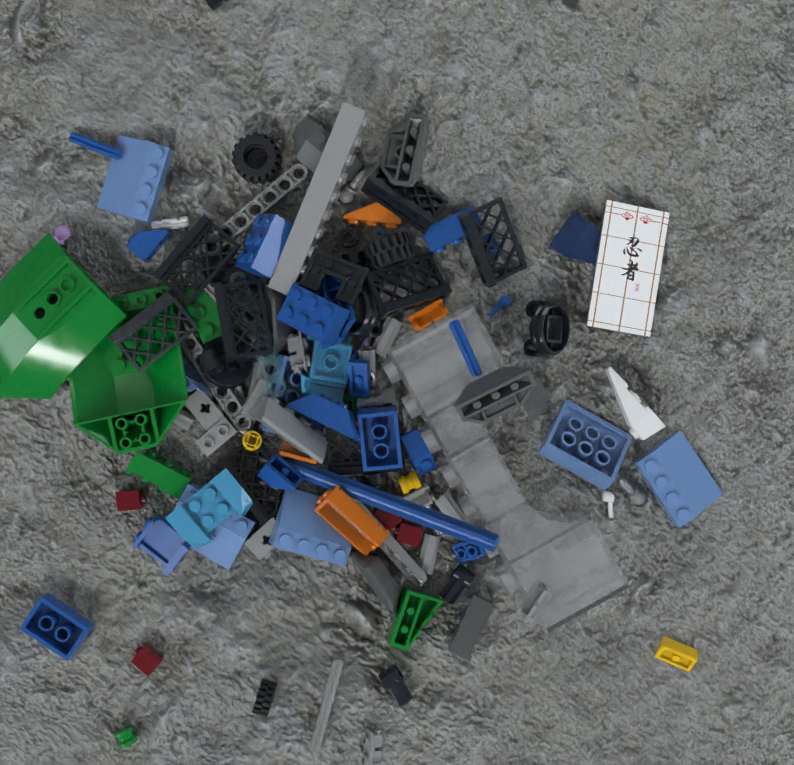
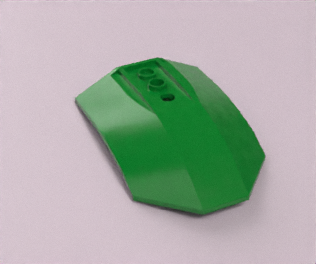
[0,233,127,399]
[69,285,188,454]

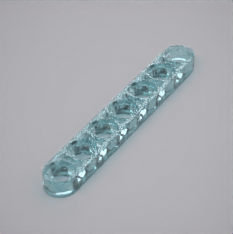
[230,272,286,397]

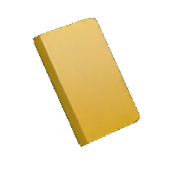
[654,636,698,672]

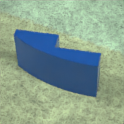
[452,541,487,563]

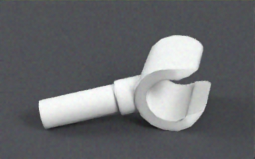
[602,491,614,518]

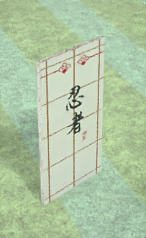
[585,200,670,337]

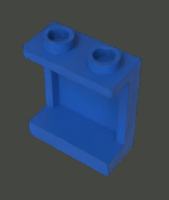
[132,514,192,576]

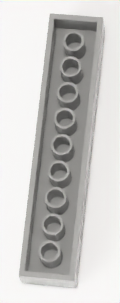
[268,102,371,295]

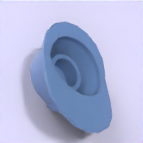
[183,358,211,394]

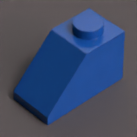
[126,229,172,263]
[400,428,437,476]
[257,453,305,491]

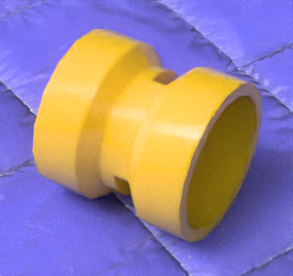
[242,431,262,451]
[397,470,422,495]

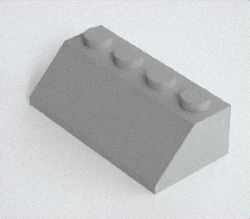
[250,395,328,464]

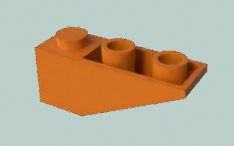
[343,202,402,229]

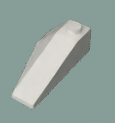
[605,367,665,440]

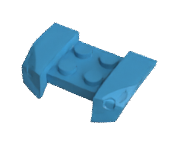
[301,334,352,404]
[165,468,253,548]

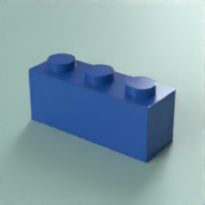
[421,206,482,254]

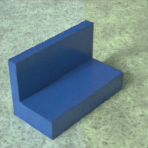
[348,352,371,398]

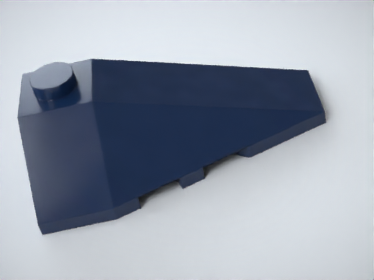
[549,211,602,265]

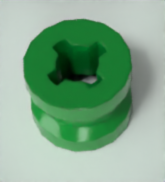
[114,725,138,749]

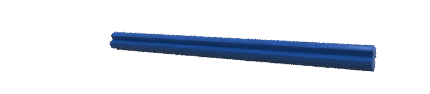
[285,457,500,552]

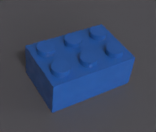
[235,214,293,278]
[277,283,350,346]
[357,405,403,472]
[19,593,95,661]

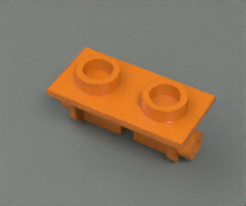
[407,298,449,331]

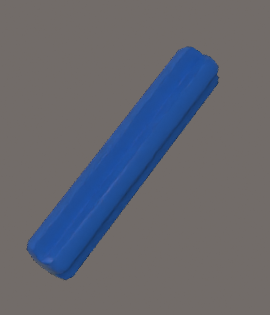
[69,132,123,160]
[449,319,482,377]

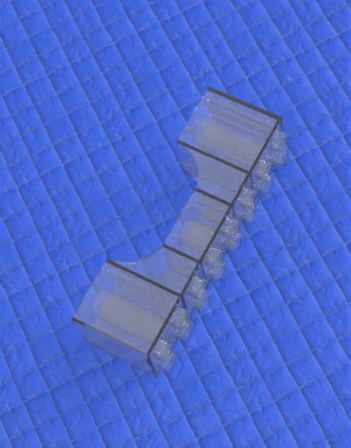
[381,303,630,634]

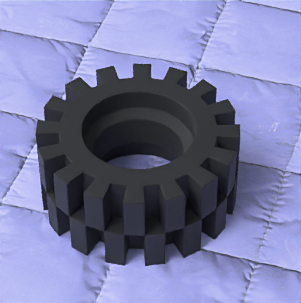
[252,679,277,717]

